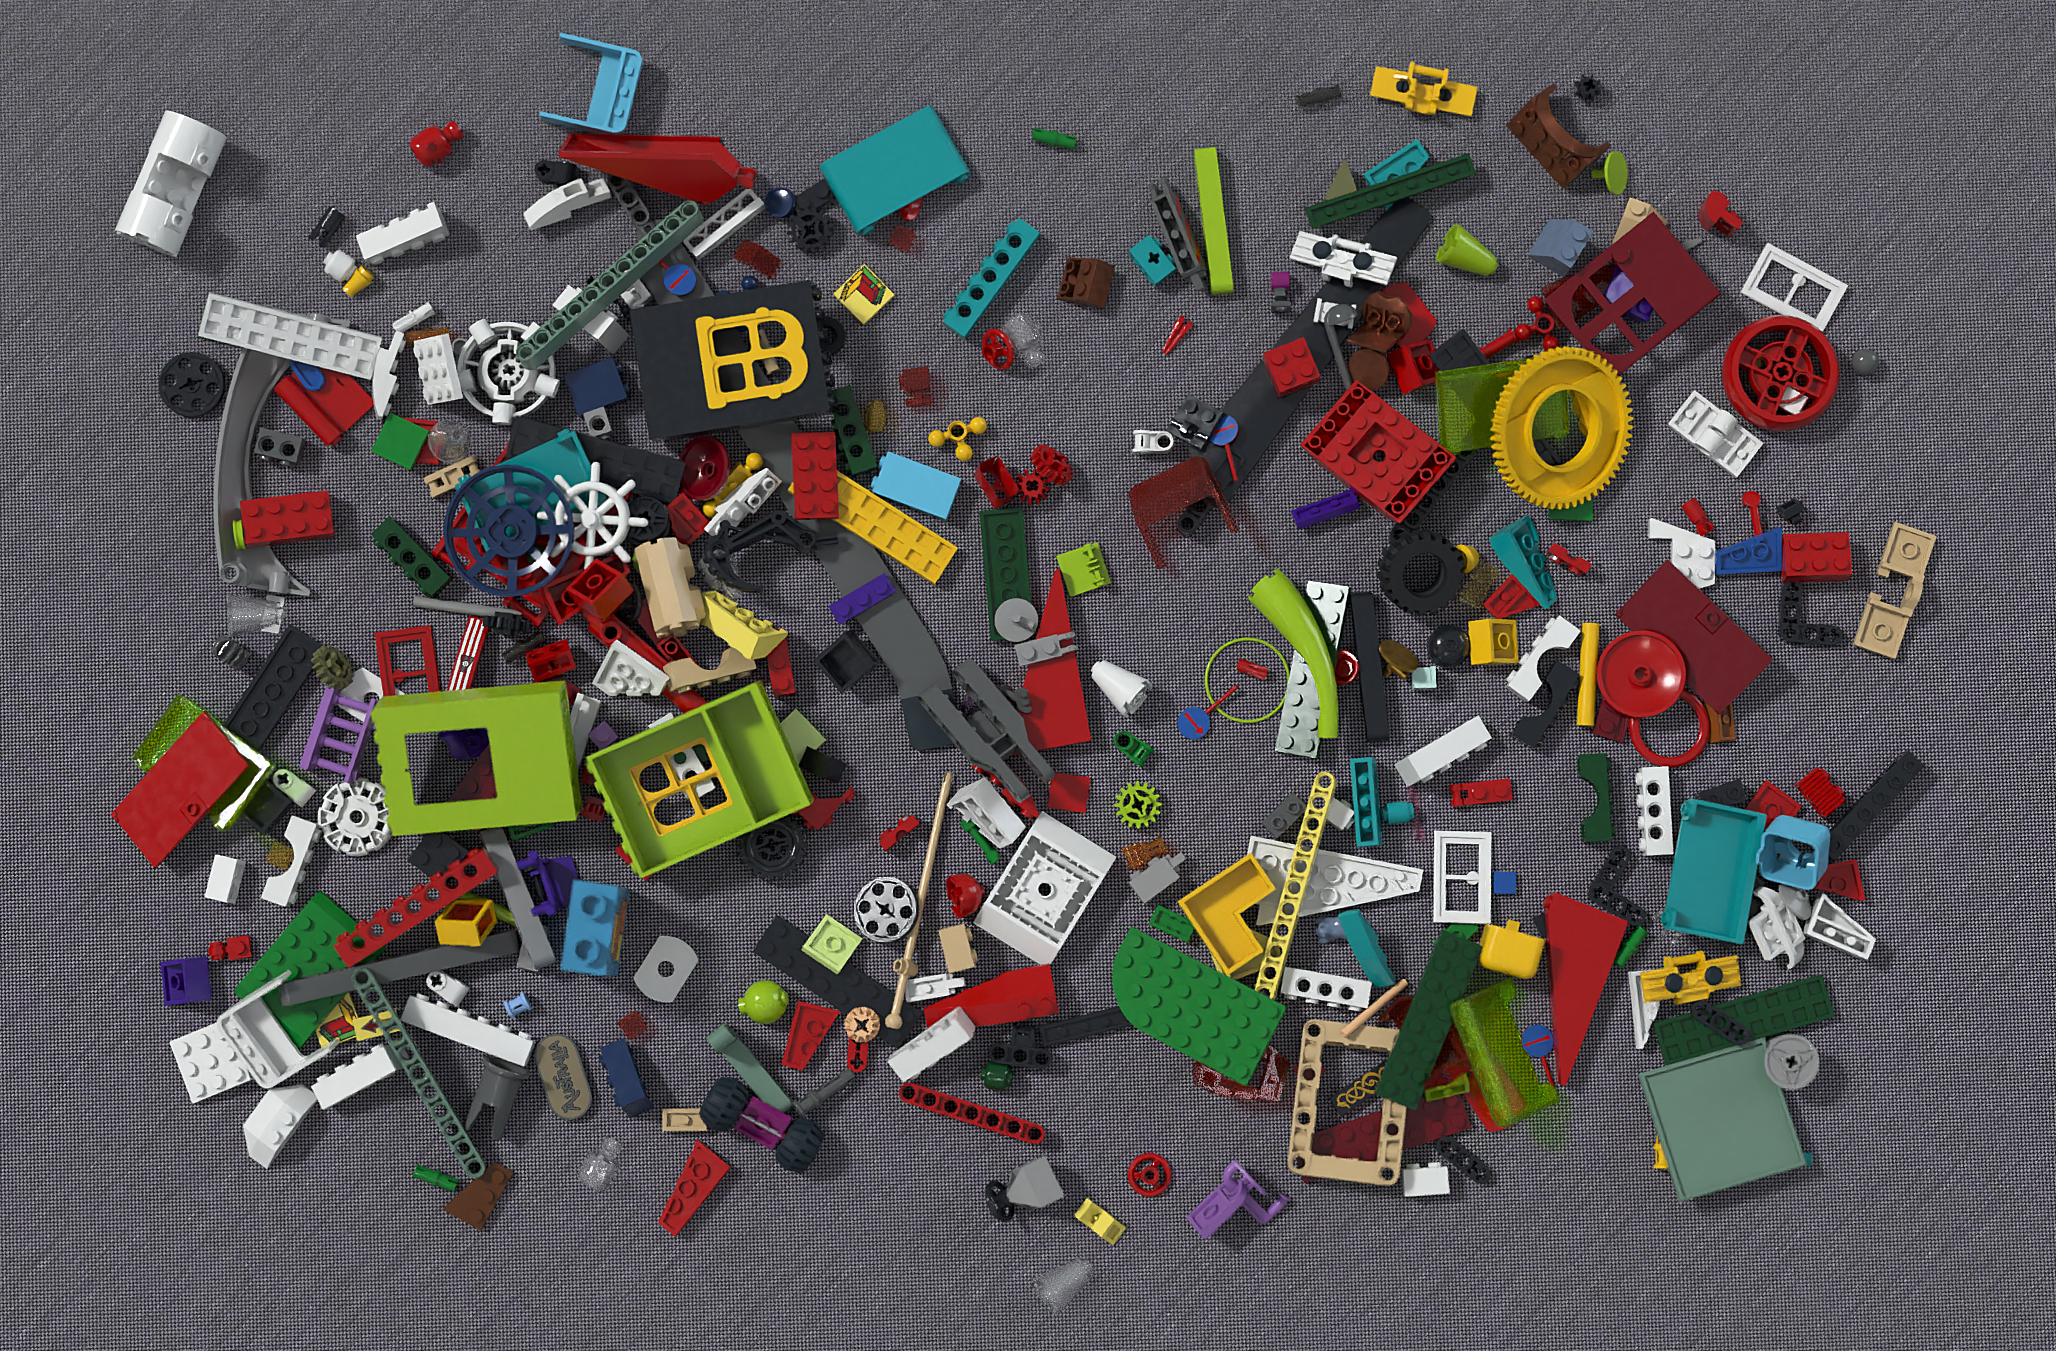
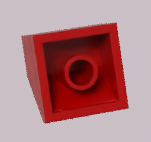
[1387,339,1445,395]

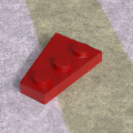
[781,1001,840,1070]

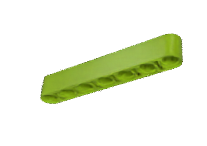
[1194,147,1233,295]

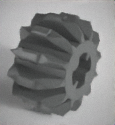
[211,635,250,670]

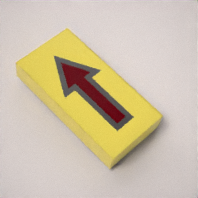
[352,1009,400,1041]

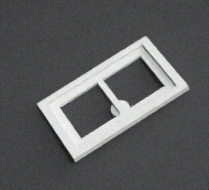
[1740,243,1848,332]
[1433,831,1491,924]

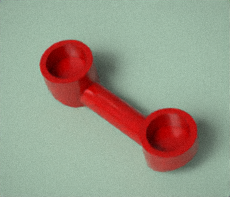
[1741,491,1763,538]

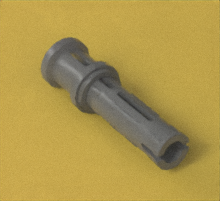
[792,1068,856,1119]

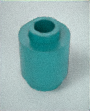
[1381,801,1414,825]

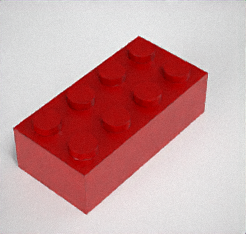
[240,490,335,548]

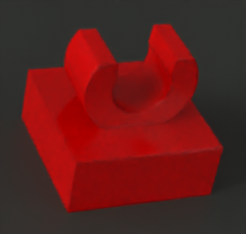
[581,795,606,823]

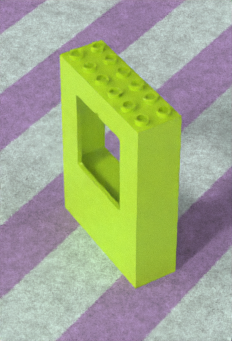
[371,681,583,836]

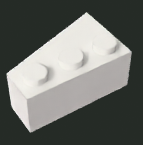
[553,285,629,355]
[1802,893,1876,960]

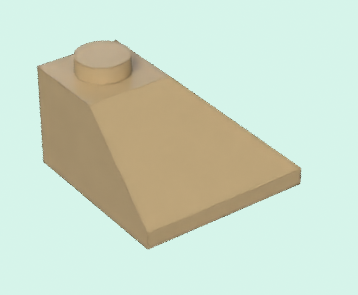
[1612,197,1667,244]

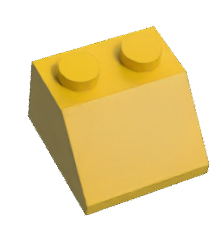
[1468,619,1519,665]

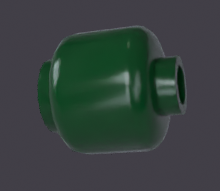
[980,1061,1014,1092]

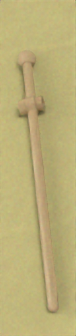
[885,771,953,1029]

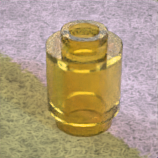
[864,400,888,432]

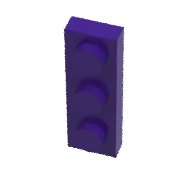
[1291,490,1360,530]
[828,573,896,625]

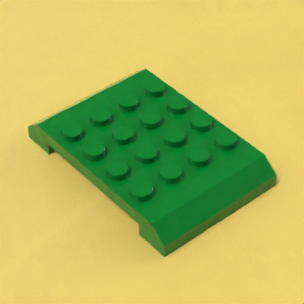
[234,891,387,1049]

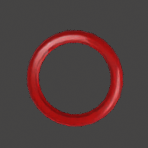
[1629,688,1710,768]

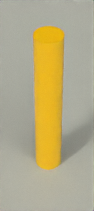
[1577,623,1600,727]

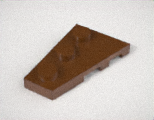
[442,1161,514,1231]

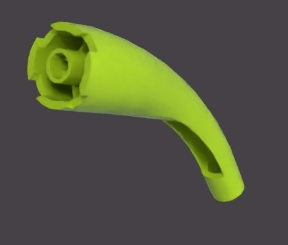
[1248,569,1338,738]

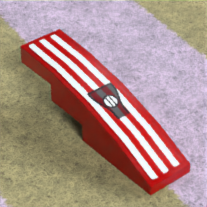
[447,616,490,691]

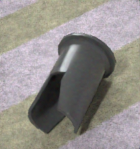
[463,1056,530,1140]

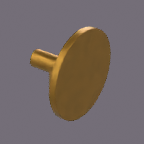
[1379,640,1419,680]

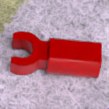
[1681,497,1714,537]

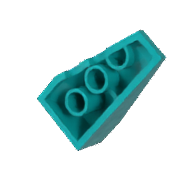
[1489,514,1558,609]

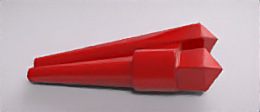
[1162,315,1193,355]

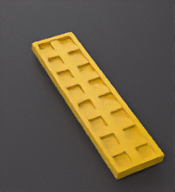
[787,471,958,585]

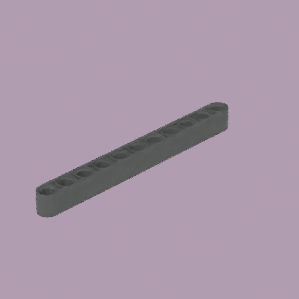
[278,929,520,1006]

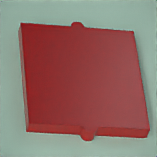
[1048,772,1090,813]

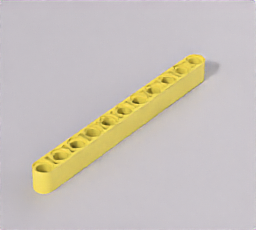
[1255,772,1337,1000]

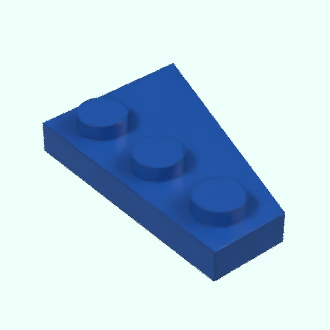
[1715,527,1782,575]

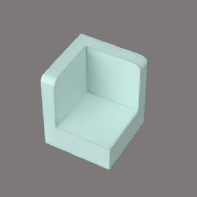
[1411,666,1436,690]

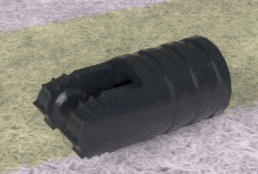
[308,206,346,249]

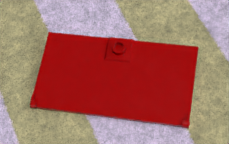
[111,711,250,868]

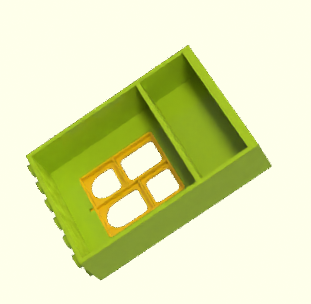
[585,680,814,879]

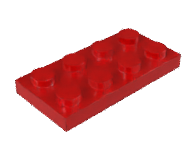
[791,432,839,520]

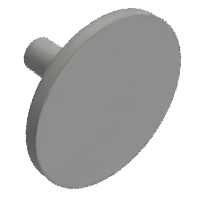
[995,598,1038,642]

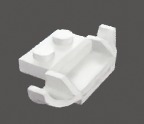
[1747,887,1805,969]

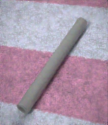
[413,596,523,620]

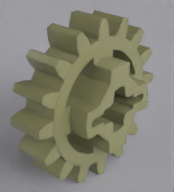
[311,645,355,691]

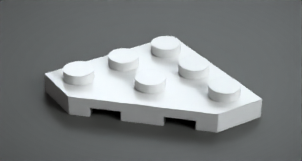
[592,639,670,696]

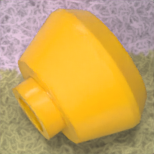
[1455,544,1479,574]

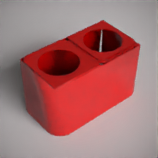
[974,455,1018,509]

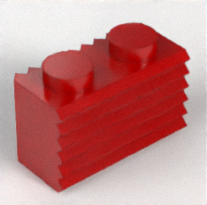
[1794,767,1846,819]

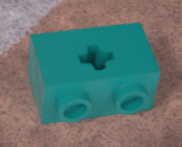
[1128,235,1176,288]

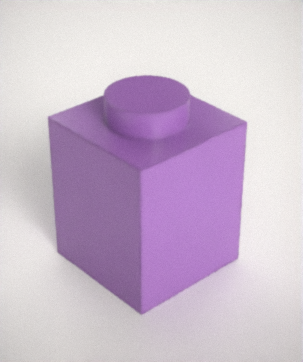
[587,720,621,750]

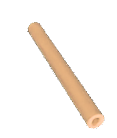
[1340,979,1408,1038]

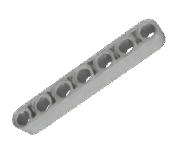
[479,827,556,970]

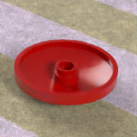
[1597,630,1686,718]

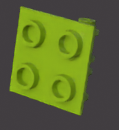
[1056,542,1111,597]

